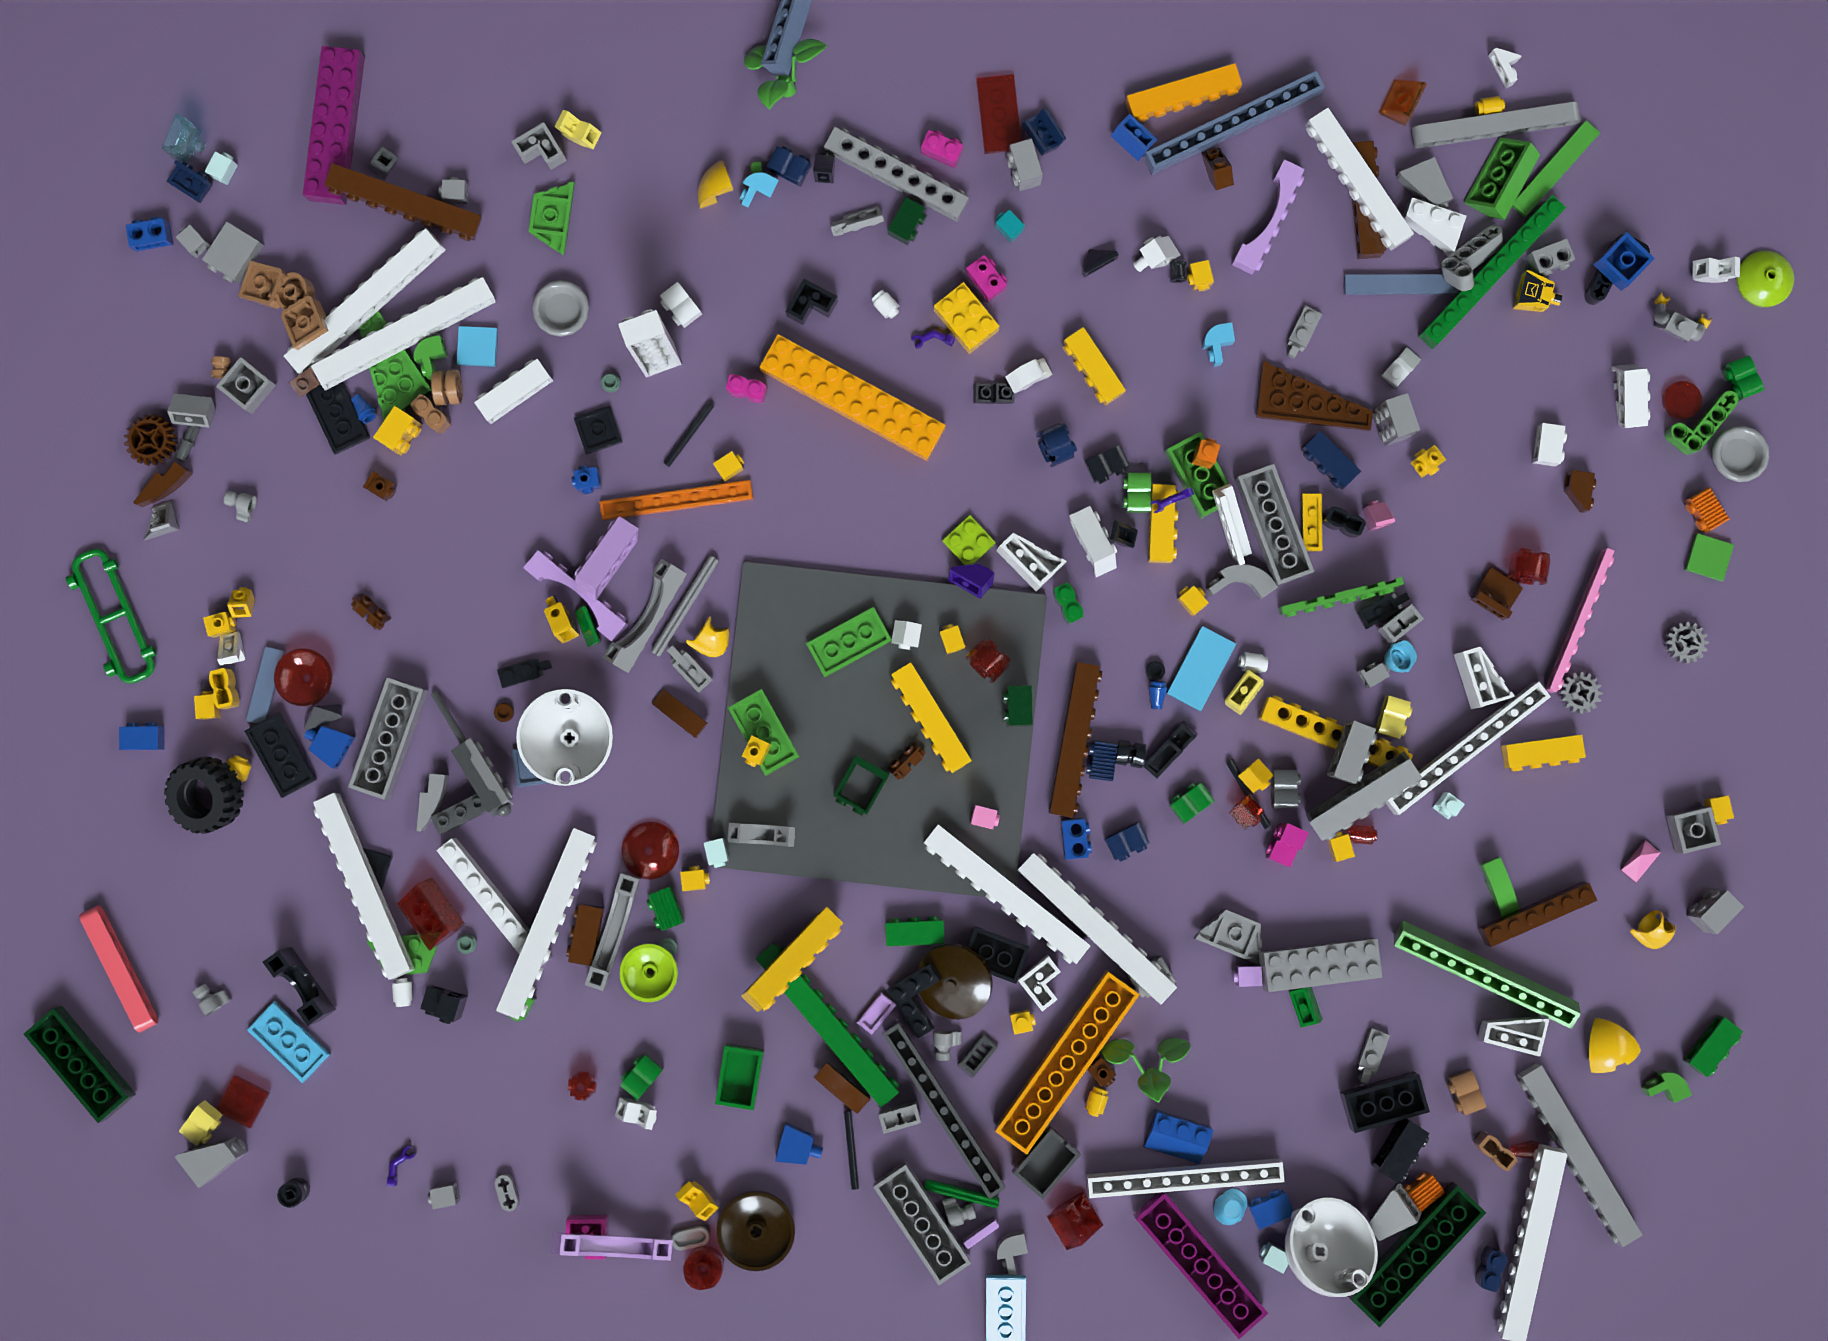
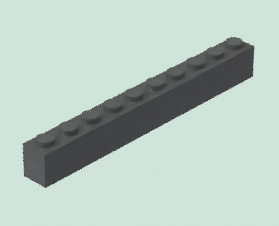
[882,1021,1006,1199]

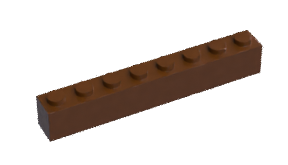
[324,163,482,241]
[1049,662,1103,818]

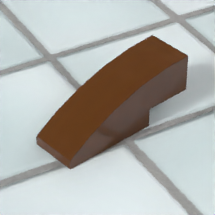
[133,462,193,507]
[652,689,708,738]
[814,1061,870,1114]

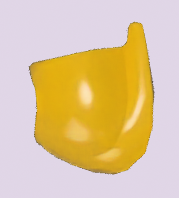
[686,616,730,657]
[1630,910,1676,949]

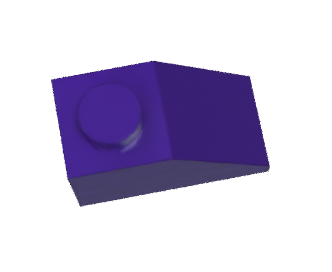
[949,564,995,599]

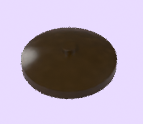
[917,943,993,1019]
[717,1191,795,1271]

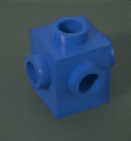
[571,466,602,494]

